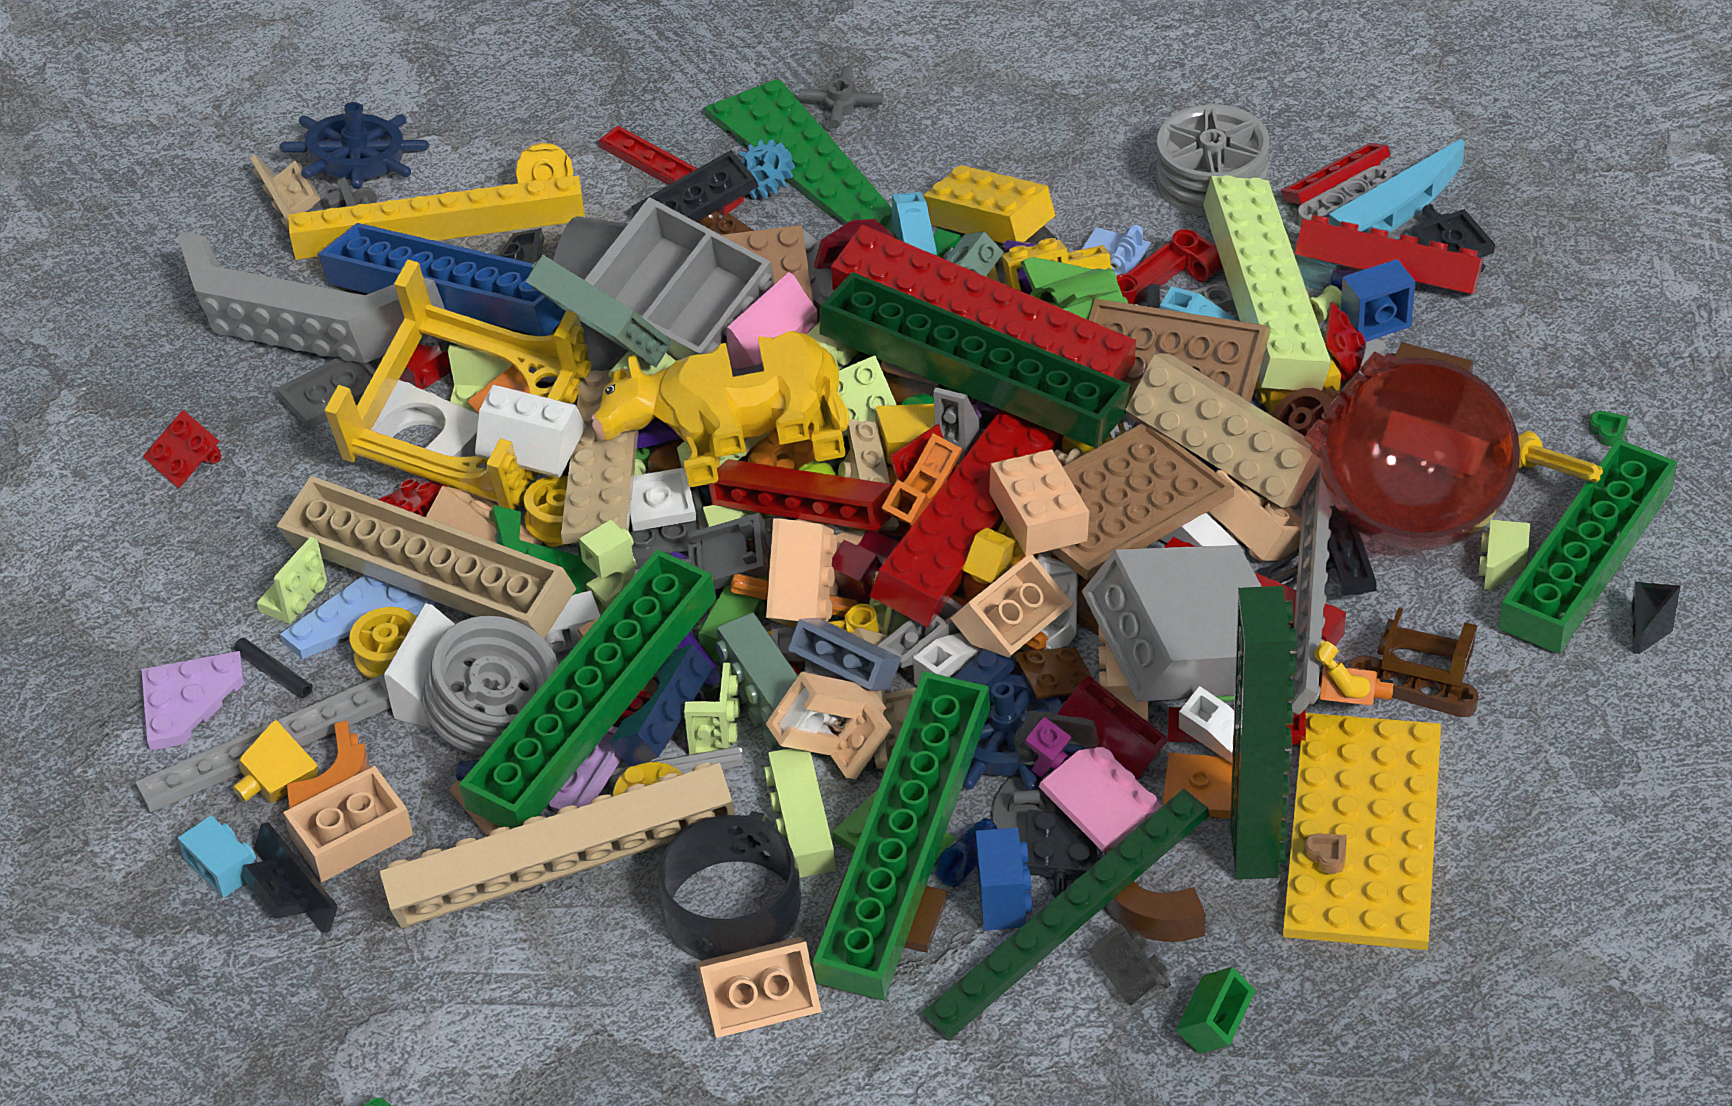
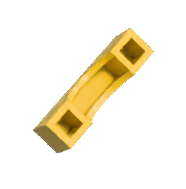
[963,519,1024,584]

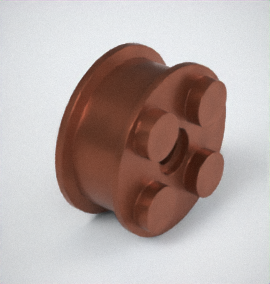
[1271,388,1346,460]

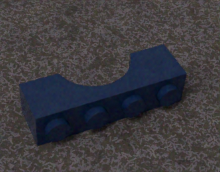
[609,644,712,767]

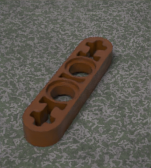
[1350,655,1479,717]

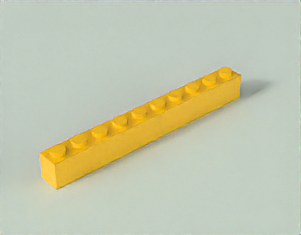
[288,175,585,260]

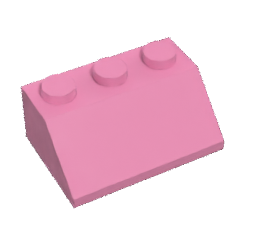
[727,272,817,370]
[1039,747,1162,852]

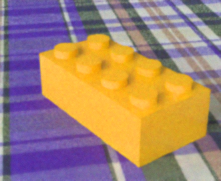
[923,165,1056,243]

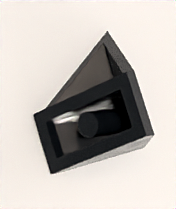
[1631,582,1680,654]

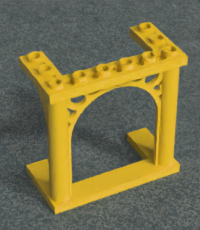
[324,259,591,510]

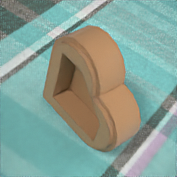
[1304,833,1346,874]

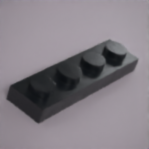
[1327,503,1377,596]

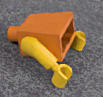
[1314,641,1394,706]

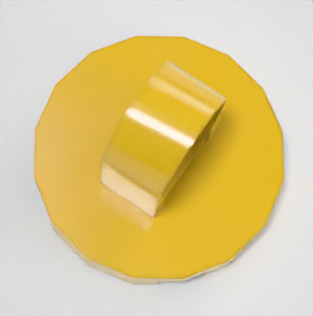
[514,142,574,184]

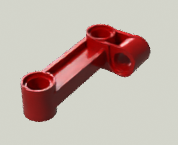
[1116,229,1223,305]

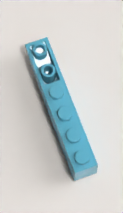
[1329,139,1465,233]

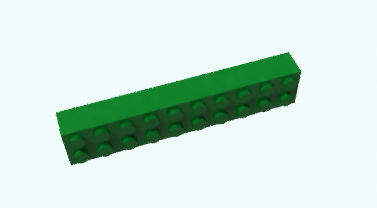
[459,549,716,829]
[813,671,990,1001]

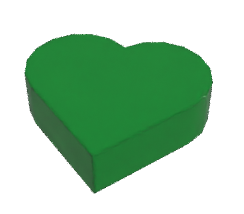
[1589,411,1629,447]

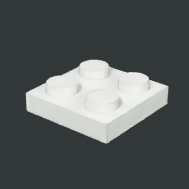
[630,467,696,531]

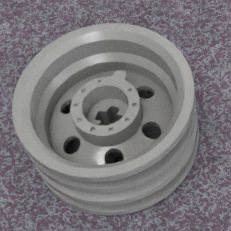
[1157,104,1269,217]
[422,616,559,755]

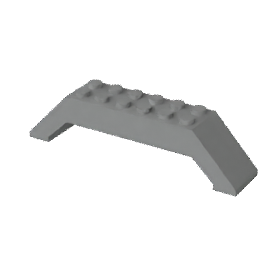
[178,232,445,363]

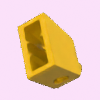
[876,404,935,464]
[232,720,318,803]

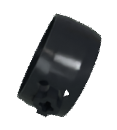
[657,811,802,961]

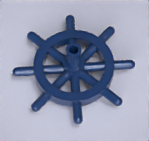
[279,102,429,189]
[963,675,1086,790]

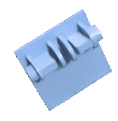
[1082,225,1151,276]

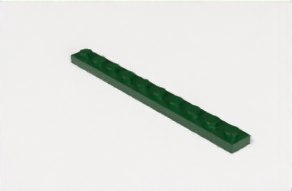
[922,788,1210,1041]

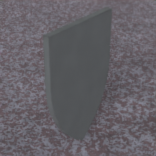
[993,774,1055,842]

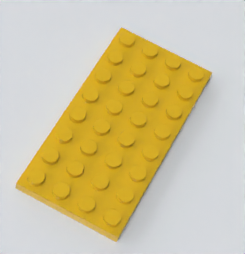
[1283,713,1441,950]

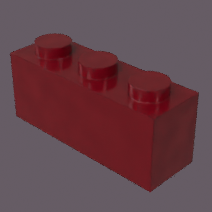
[1055,675,1169,780]

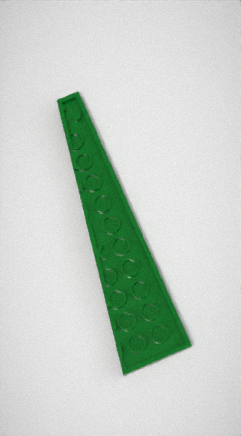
[704,78,897,239]

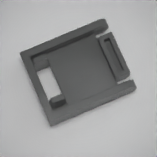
[688,513,769,589]

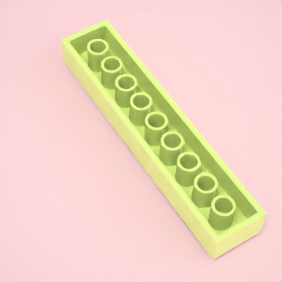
[1203,175,1331,391]

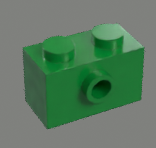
[1176,967,1256,1054]

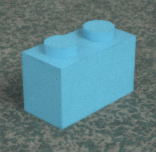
[178,815,256,898]

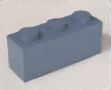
[788,618,901,691]

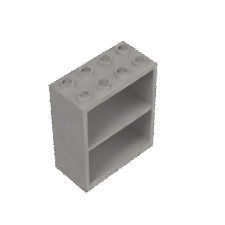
[585,197,775,361]
[1082,545,1297,702]

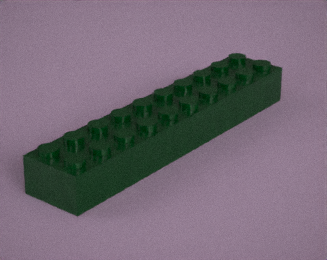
[819,272,1130,449]
[1230,586,1297,880]

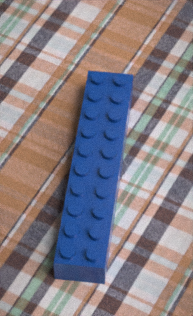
[318,223,565,336]

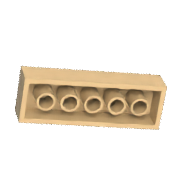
[1126,353,1326,508]

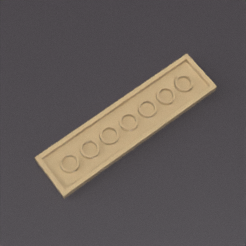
[561,370,639,544]

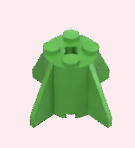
[1020,257,1128,319]

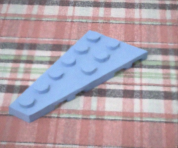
[280,575,436,659]

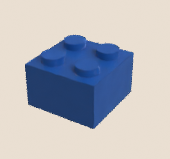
[1341,259,1415,342]
[976,827,1032,931]

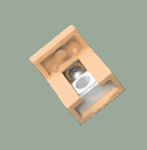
[766,672,892,779]

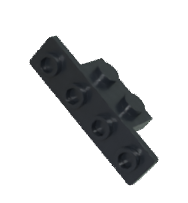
[241,822,337,933]

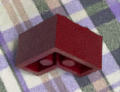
[832,530,899,605]

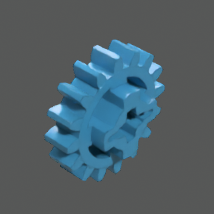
[739,140,795,199]

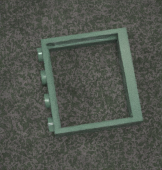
[525,255,673,368]

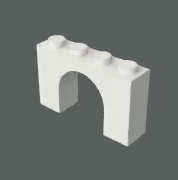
[371,380,479,487]

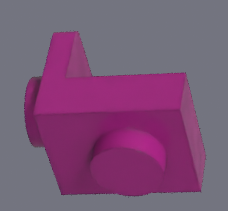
[1025,717,1072,778]

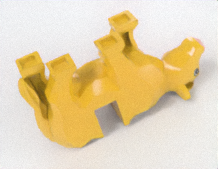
[592,330,850,487]

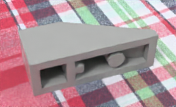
[934,388,979,464]
[878,598,963,668]

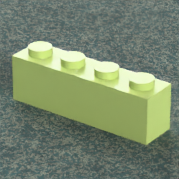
[764,748,836,878]

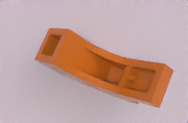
[882,434,962,527]
[287,720,370,809]

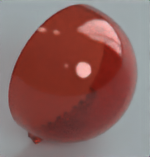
[1304,352,1520,551]

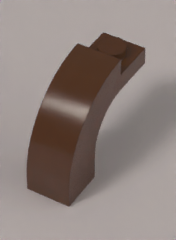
[1104,847,1206,942]

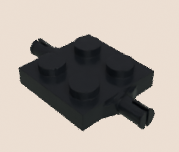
[1411,204,1495,273]
[1025,804,1097,897]

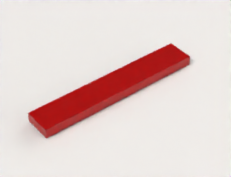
[599,125,744,216]

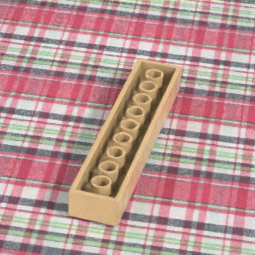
[277,475,577,639]
[380,762,735,928]

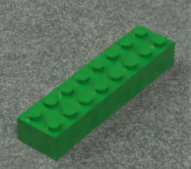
[1499,439,1677,654]

